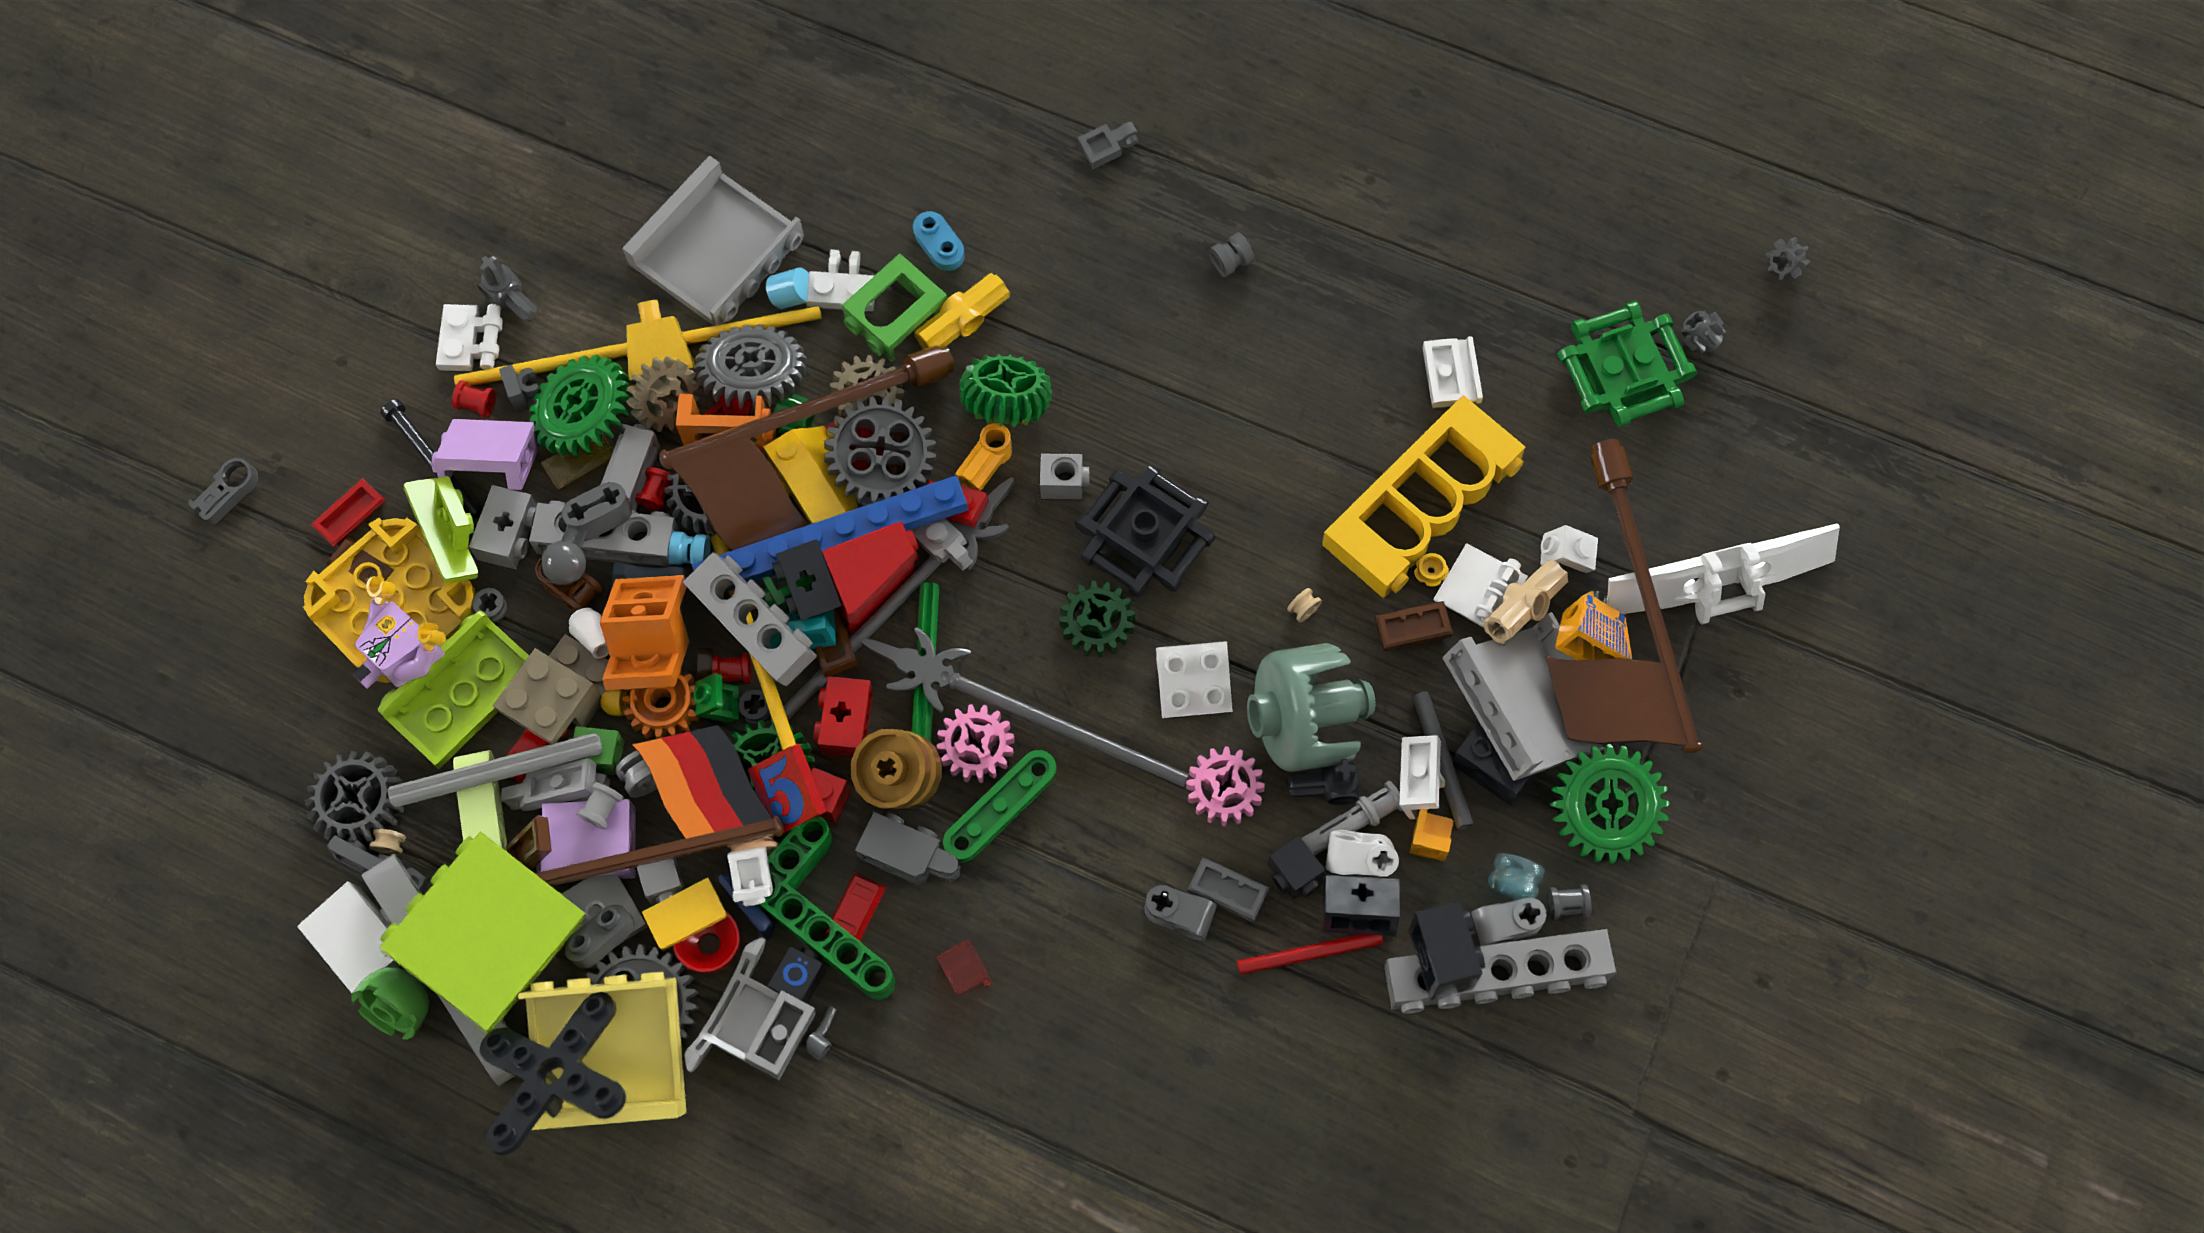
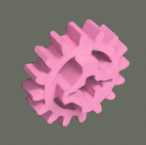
[937,704,1015,783]
[1186,746,1265,826]

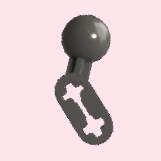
[541,482,632,585]

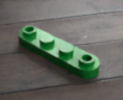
[943,750,1057,863]

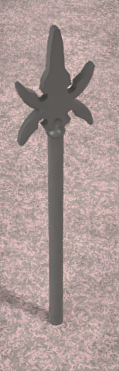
[770,477,1015,722]
[861,627,1189,787]

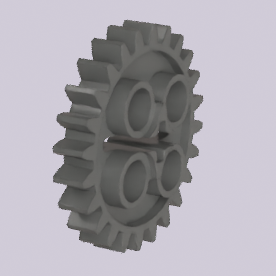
[824,396,936,504]
[586,945,699,1039]

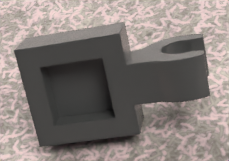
[1077,121,1138,169]

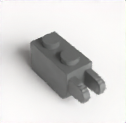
[855,812,961,885]

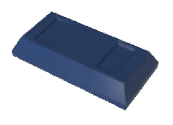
[718,874,775,940]

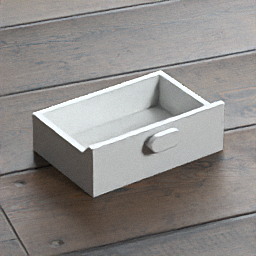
[297,881,401,993]

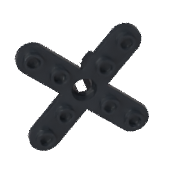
[480,992,627,1156]

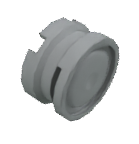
[615,750,658,798]

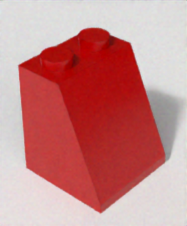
[822,521,918,633]

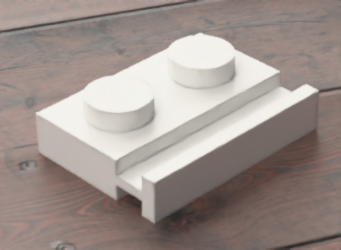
[1422,337,1483,408]

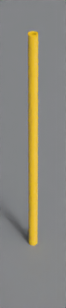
[454,306,822,386]

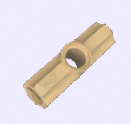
[1483,560,1568,644]

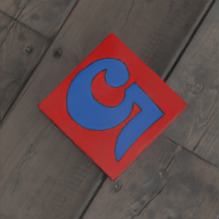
[747,743,827,837]

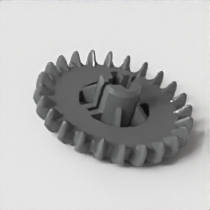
[694,325,807,410]

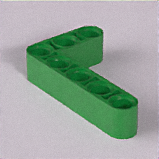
[757,816,896,1000]

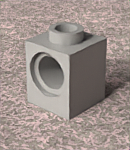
[1040,453,1089,499]

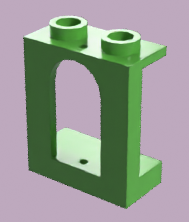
[842,253,947,362]

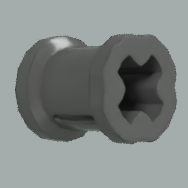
[1548,884,1591,920]

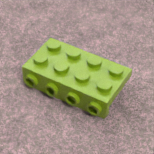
[378,611,529,769]

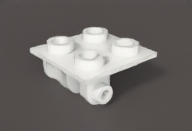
[1433,543,1528,627]
[1156,641,1233,718]

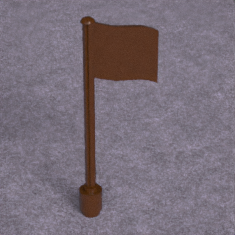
[660,345,955,551]
[1545,439,1703,753]

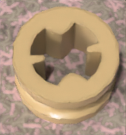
[1287,588,1322,623]
[369,829,406,856]

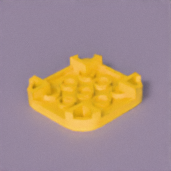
[303,517,476,683]

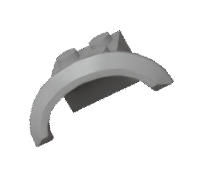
[685,938,816,1080]

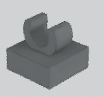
[499,365,541,412]

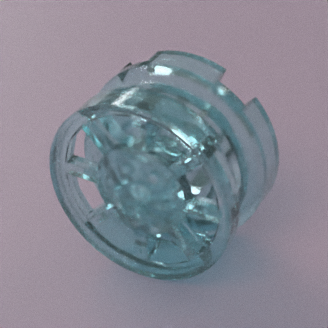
[1487,853,1545,900]

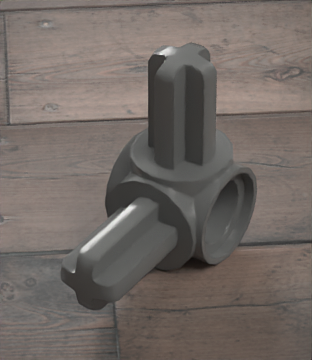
[477,256,538,322]

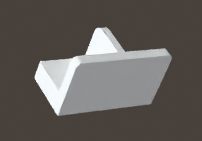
[1399,735,1445,819]

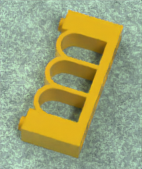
[1322,395,1525,599]

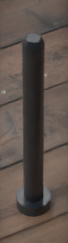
[380,399,480,518]

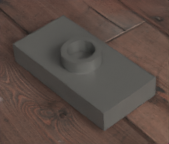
[1187,857,1269,923]

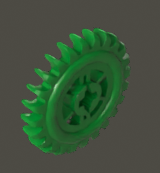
[529,355,631,457]
[1550,744,1670,864]

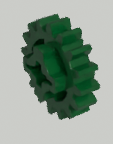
[1059,581,1135,658]

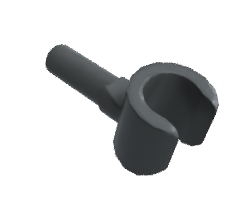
[807,1006,837,1060]

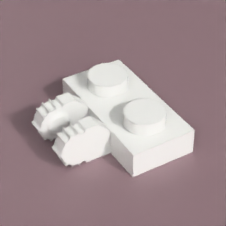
[806,250,875,312]

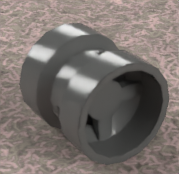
[1209,232,1254,277]

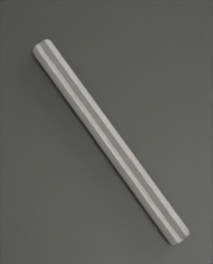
[388,733,602,807]

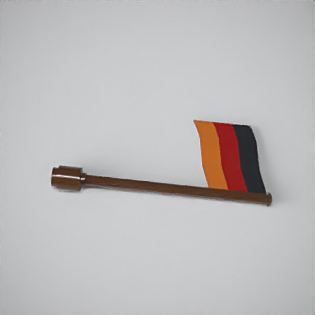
[535,725,784,886]

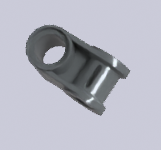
[1144,885,1217,941]

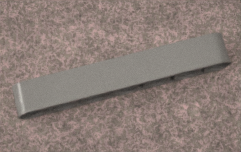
[362,854,514,1086]

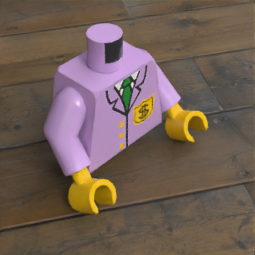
[352,576,446,689]

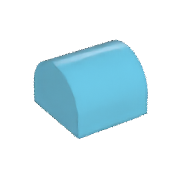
[766,267,809,310]

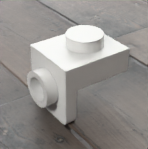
[1540,525,1598,573]
[728,847,773,906]

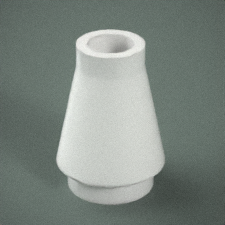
[569,608,609,659]

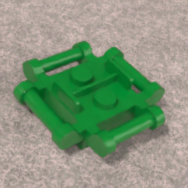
[1557,301,1697,427]

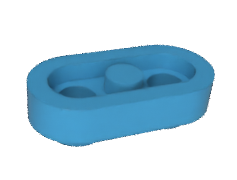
[913,211,965,271]

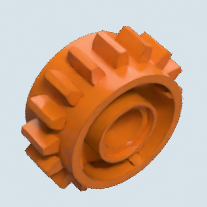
[623,668,699,739]

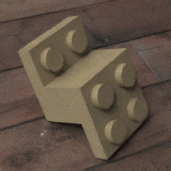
[493,634,609,744]

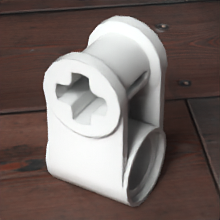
[1326,830,1399,877]

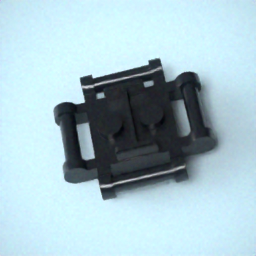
[1074,465,1216,598]

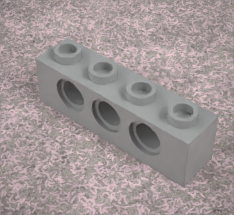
[529,501,680,568]
[683,552,817,686]

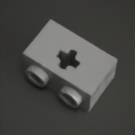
[469,485,537,569]

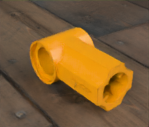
[955,423,1012,491]

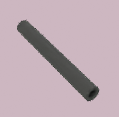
[1412,691,1474,830]

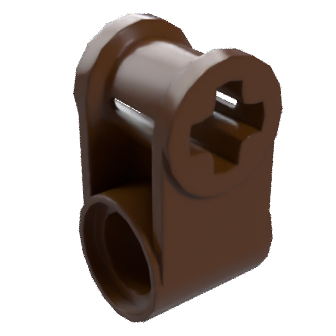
[535,557,604,613]

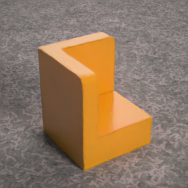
[1409,809,1453,862]

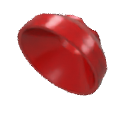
[673,911,740,974]

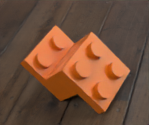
[599,575,690,690]

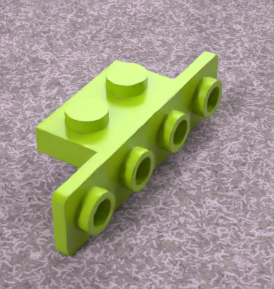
[404,476,478,584]

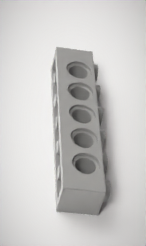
[1384,929,1616,1014]

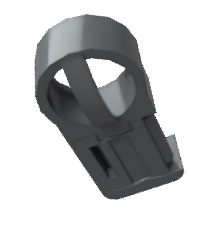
[188,458,259,525]

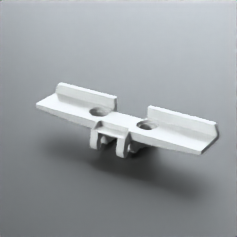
[1607,524,1840,624]

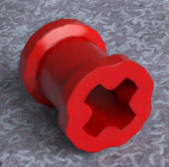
[452,380,496,418]
[635,467,673,512]
[712,653,752,684]

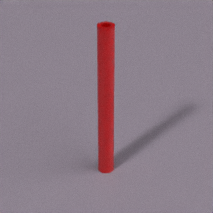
[1237,934,1383,975]

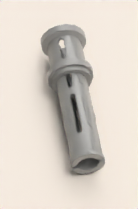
[1301,780,1403,856]

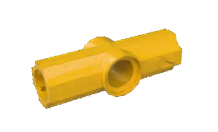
[914,273,1010,350]

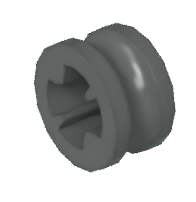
[472,588,508,623]

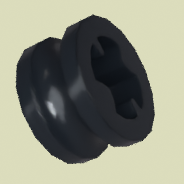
[738,689,771,725]

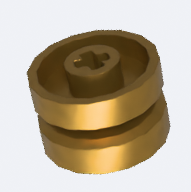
[851,729,942,809]

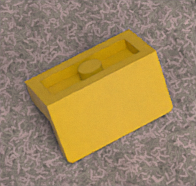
[642,878,727,950]

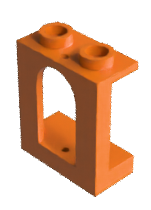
[676,394,776,456]

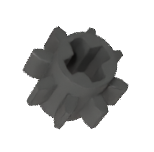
[1765,237,1811,280]
[1681,311,1726,353]

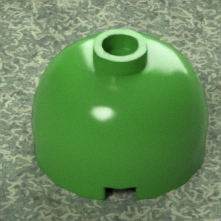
[351,967,430,1039]

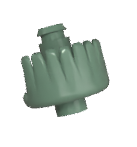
[1247,643,1375,772]

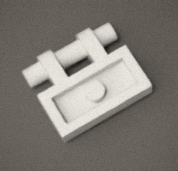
[436,304,503,371]

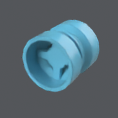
[668,531,711,566]

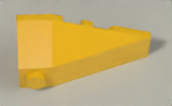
[763,426,858,524]

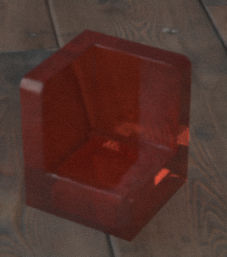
[936,939,991,995]

